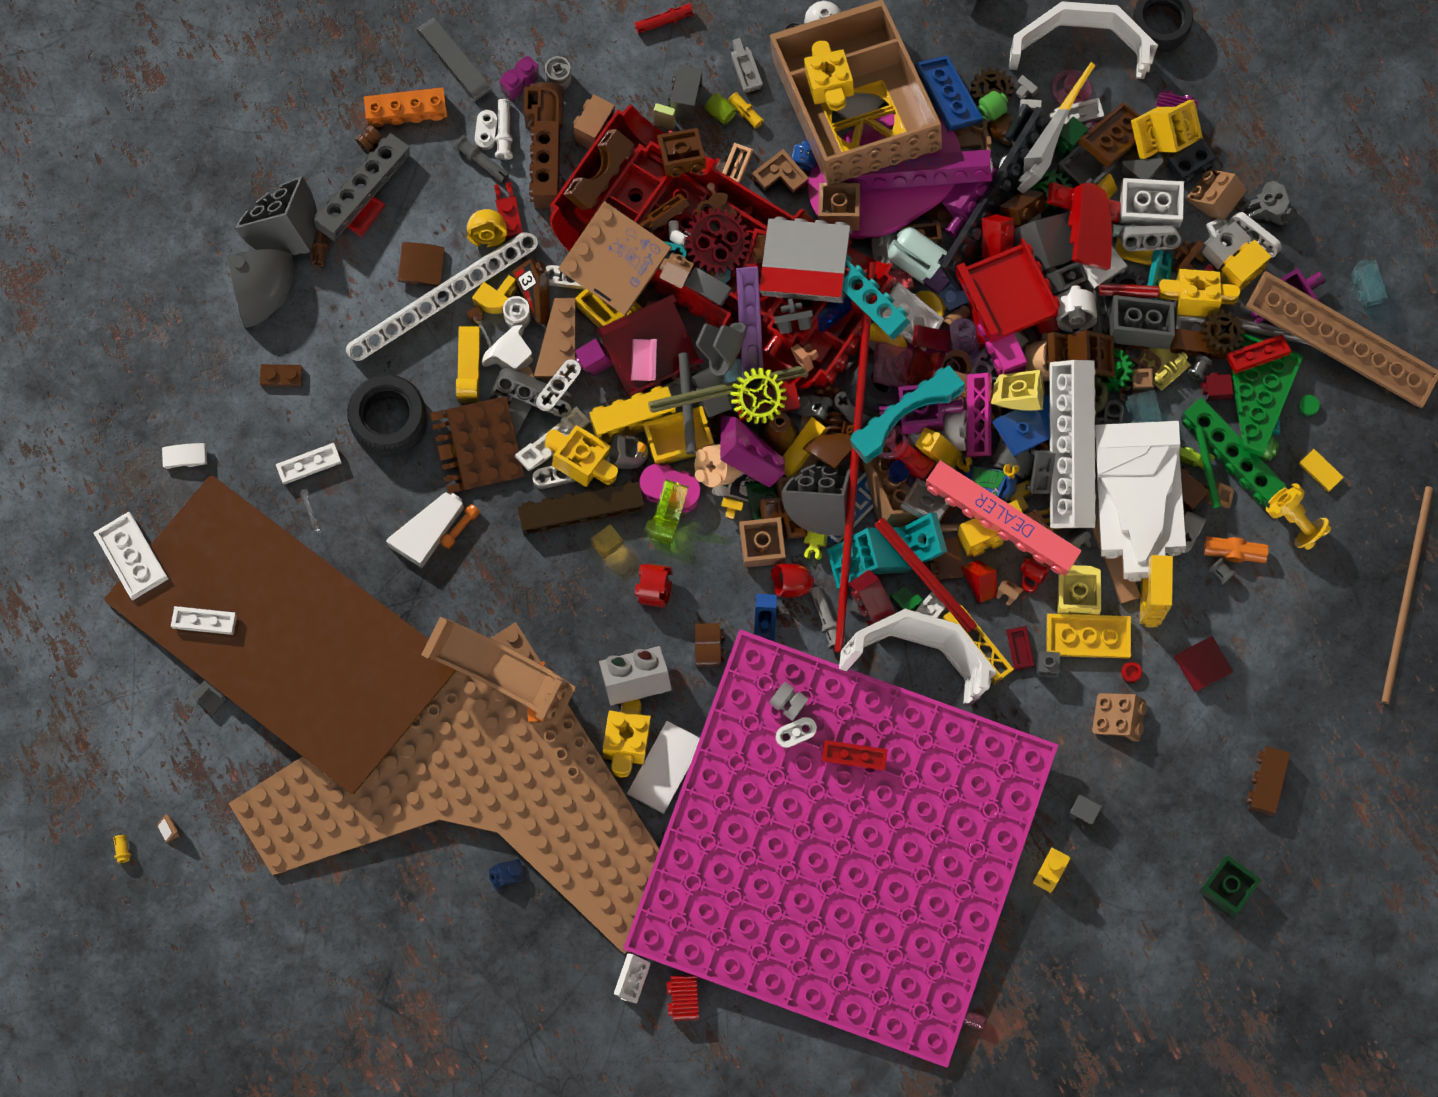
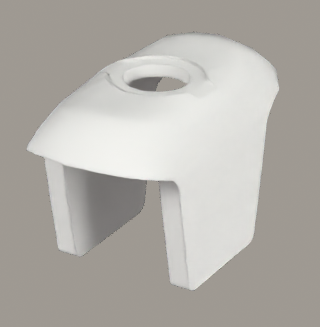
[482,324,533,370]

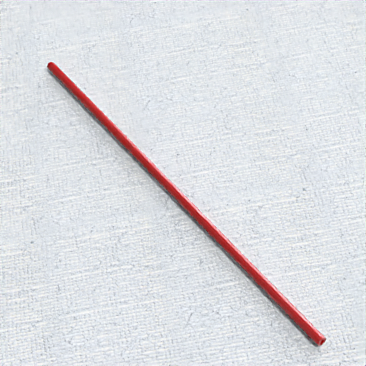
[834,262,876,653]

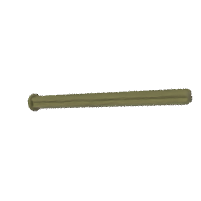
[648,365,808,413]

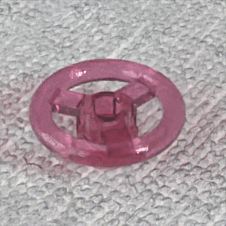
[1051,69,1091,104]
[877,425,910,459]

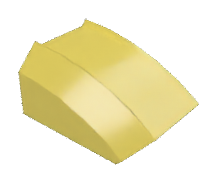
[991,370,1045,411]
[1058,565,1101,615]

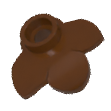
[696,193,737,231]

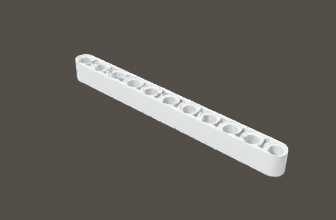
[346,233,538,361]

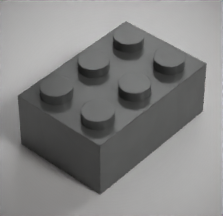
[1108,295,1175,349]

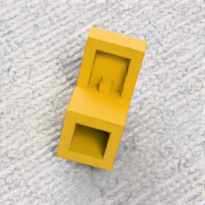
[472,275,517,314]

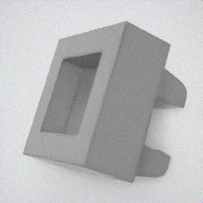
[1016,75,1039,99]

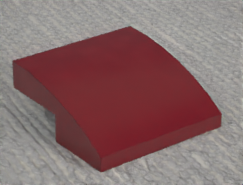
[1174,636,1233,692]

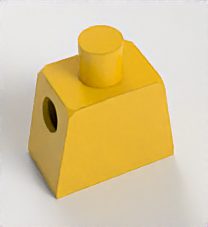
[1033,847,1071,893]

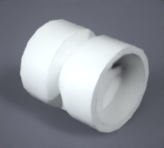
[503,296,531,328]

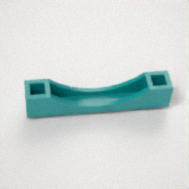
[850,366,965,464]

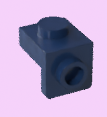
[489,859,526,889]

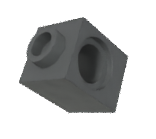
[1036,651,1060,678]

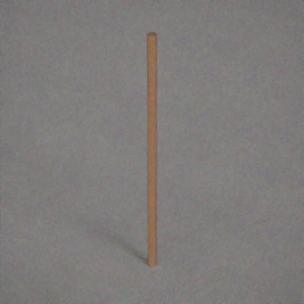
[1381,486,1434,704]

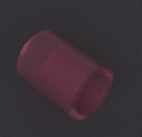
[963,1010,986,1031]

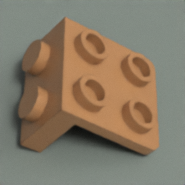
[1092,693,1147,742]

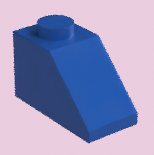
[754,594,777,641]

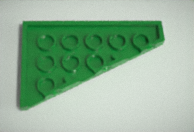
[1231,334,1304,457]

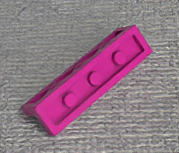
[967,373,992,458]

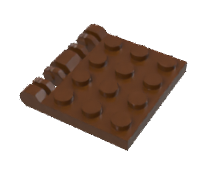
[430,396,525,494]

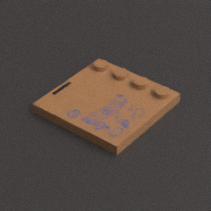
[558,201,672,316]

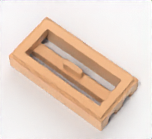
[722,143,753,183]

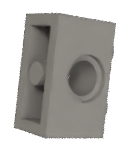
[1201,221,1252,270]

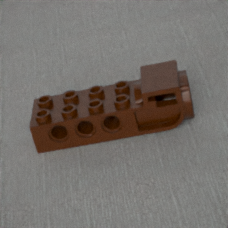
[524,82,564,209]

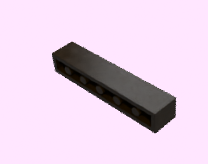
[518,481,645,536]

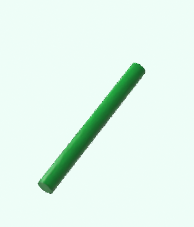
[1195,427,1221,509]

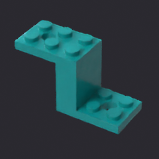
[827,512,947,588]

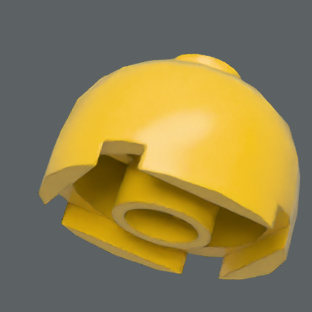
[467,209,507,247]

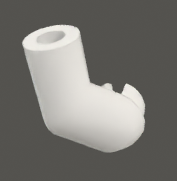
[668,220,689,247]

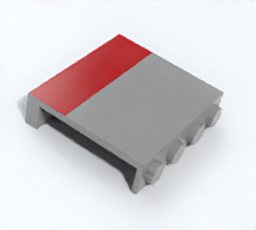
[759,217,852,303]

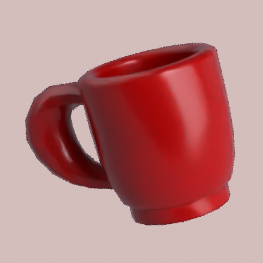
[1020,556,1050,593]

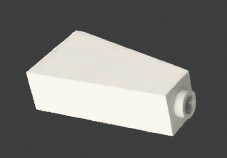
[386,492,464,568]

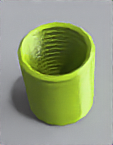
[704,92,737,125]

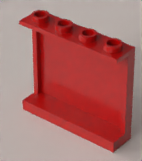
[956,238,1060,343]

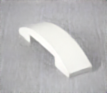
[515,407,590,471]

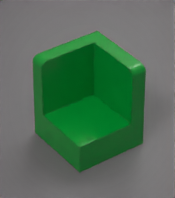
[889,586,922,611]

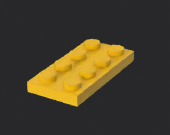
[1046,614,1131,659]

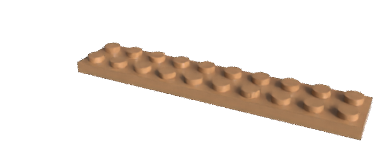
[1245,271,1438,408]

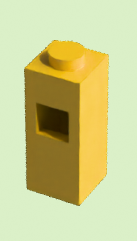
[915,427,962,469]

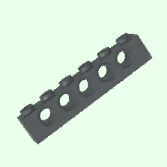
[314,133,410,241]

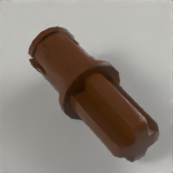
[311,230,328,267]

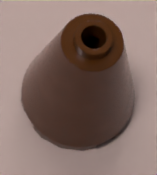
[758,412,799,455]

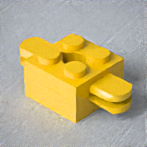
[804,41,854,111]
[1159,269,1240,317]
[545,425,618,487]
[602,699,651,778]

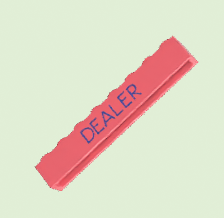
[925,461,1082,576]

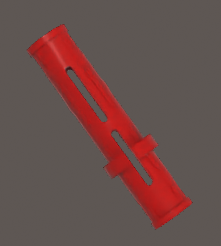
[634,3,694,34]

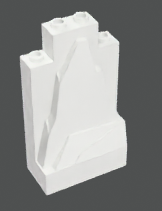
[1095,421,1186,581]

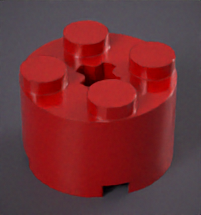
[635,563,673,608]

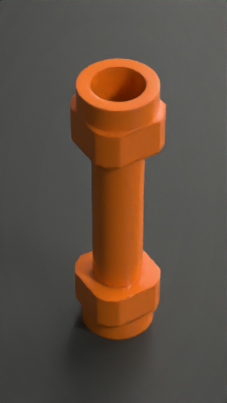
[439,504,480,550]

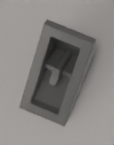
[1120,158,1163,180]

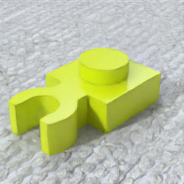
[804,530,828,560]

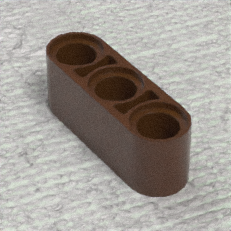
[1170,329,1227,360]

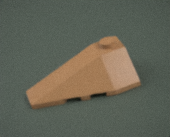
[863,455,917,527]

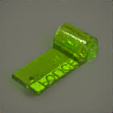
[645,479,689,545]

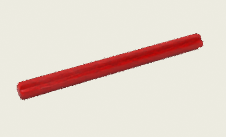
[875,518,977,633]

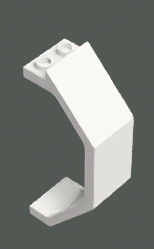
[1009,2,1158,79]
[839,609,997,706]

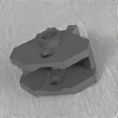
[1244,181,1293,225]

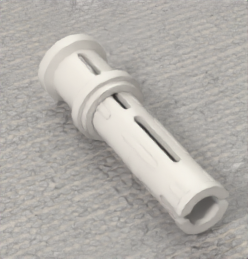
[495,99,513,160]

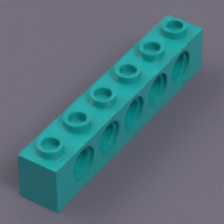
[842,254,911,340]

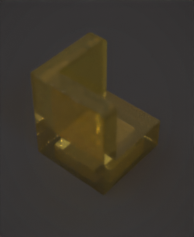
[591,525,623,560]

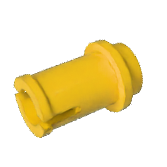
[113,835,131,863]

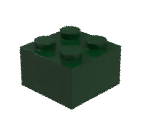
[1199,854,1261,917]

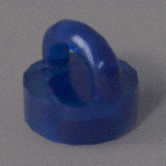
[888,459,910,483]

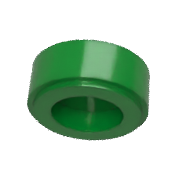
[1298,395,1320,416]

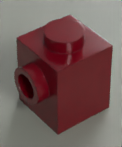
[1201,373,1233,402]

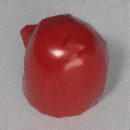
[771,564,815,598]

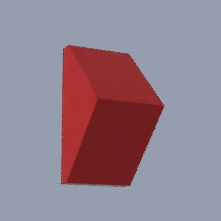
[961,560,997,604]

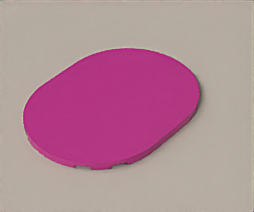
[808,114,961,239]

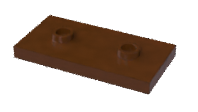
[1078,102,1140,168]

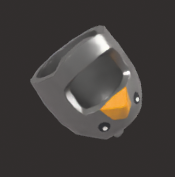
[609,433,649,469]

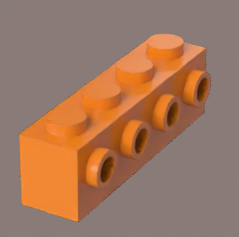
[364,87,447,128]

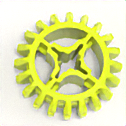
[730,368,787,424]

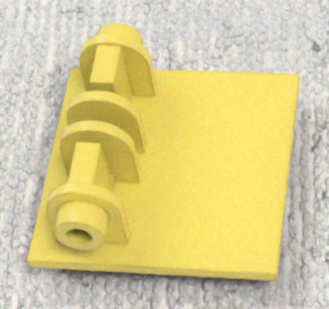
[1137,347,1191,391]

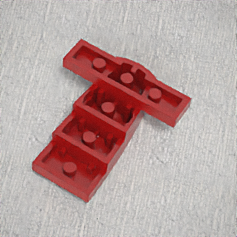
[1047,182,1121,271]

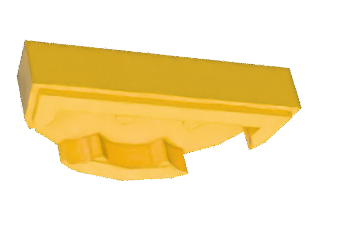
[915,291,946,317]

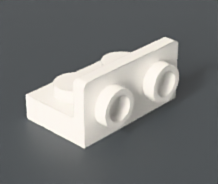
[614,954,651,1003]

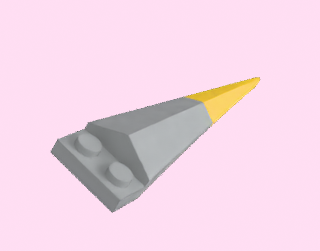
[1017,62,1095,194]

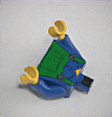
[957,457,1020,502]

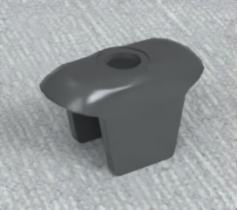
[696,322,746,376]

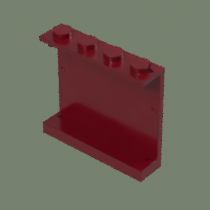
[597,294,704,396]

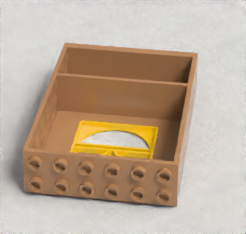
[770,0,942,186]

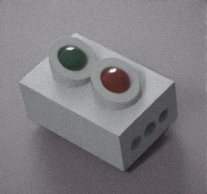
[599,646,671,706]

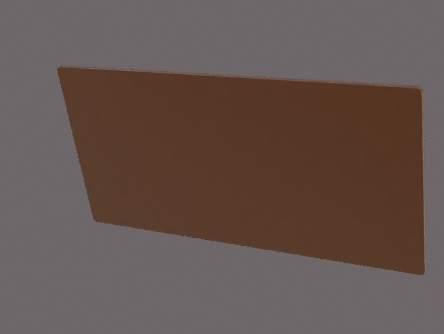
[104,476,457,794]

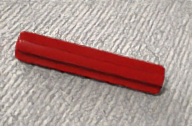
[1099,283,1160,298]

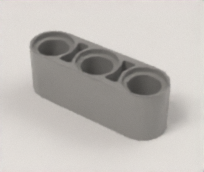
[1119,224,1181,251]

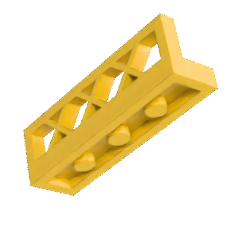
[942,605,1014,685]

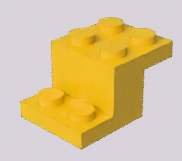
[1131,100,1203,159]

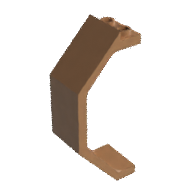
[421,617,576,726]

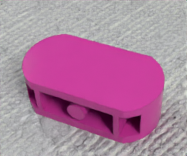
[640,464,700,513]

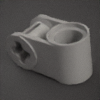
[833,392,870,425]
[1184,511,1206,553]

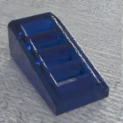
[818,293,852,333]

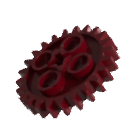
[683,207,750,275]

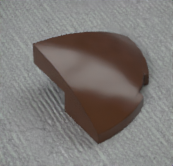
[803,433,852,470]

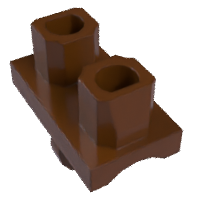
[1172,240,1206,274]

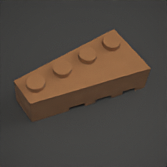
[534,298,576,384]

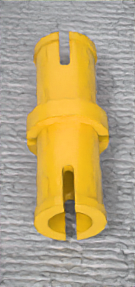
[728,92,764,129]

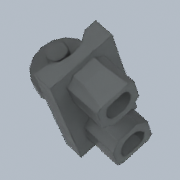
[773,298,813,334]

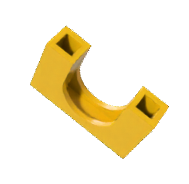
[1140,555,1173,628]

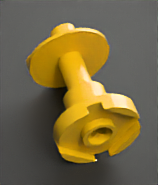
[1266,483,1331,550]

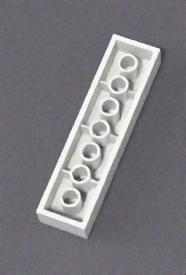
[1050,360,1096,528]

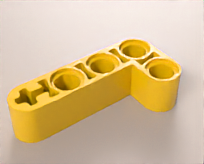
[456,326,480,403]

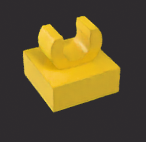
[721,497,745,519]

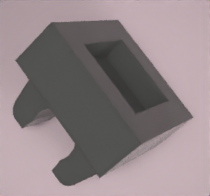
[1063,528,1091,554]

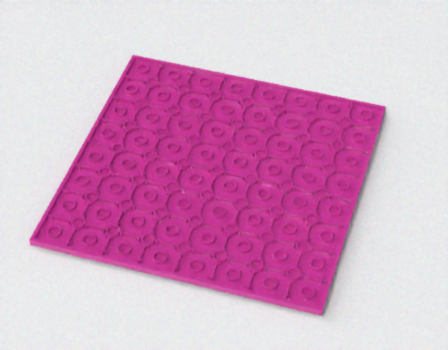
[623,629,1058,1068]

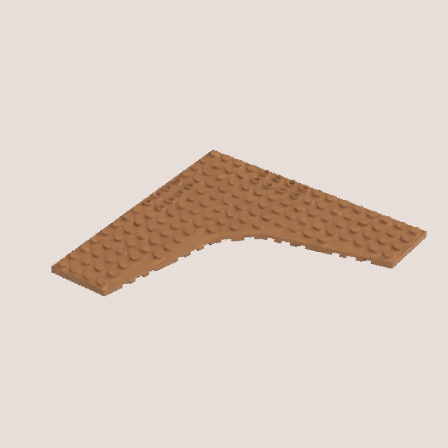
[228,622,659,954]

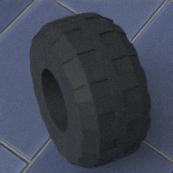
[844,354,904,417]

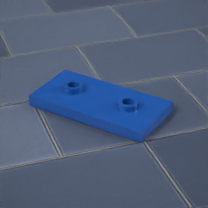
[914,55,984,131]
[992,394,1050,457]

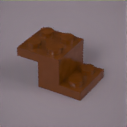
[1048,330,1115,378]

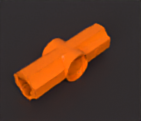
[1203,536,1268,563]

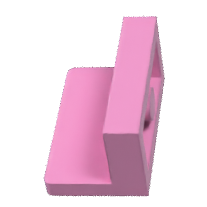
[631,339,657,381]

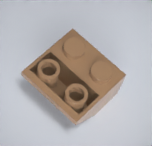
[1186,169,1247,220]

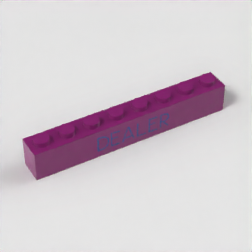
[840,149,993,191]

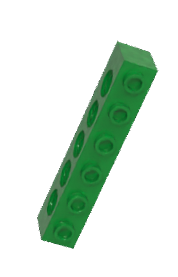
[1181,397,1287,507]

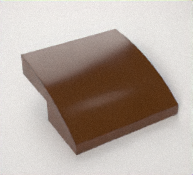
[397,242,445,287]

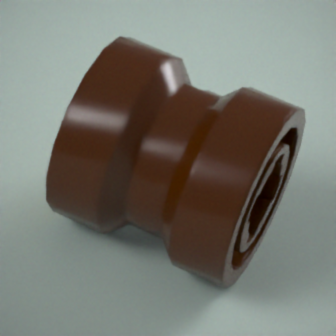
[355,125,383,153]

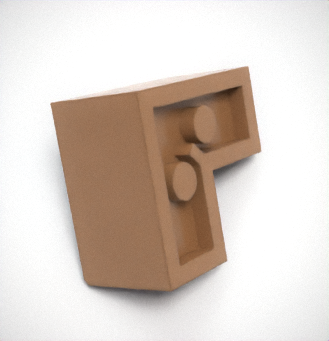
[752,149,809,193]

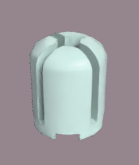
[888,227,947,284]

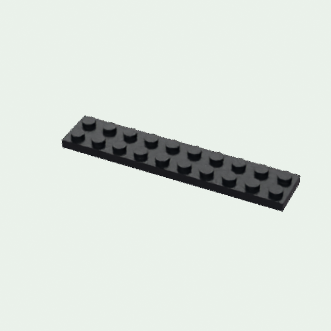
[940,107,1051,292]

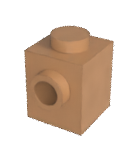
[659,253,694,289]

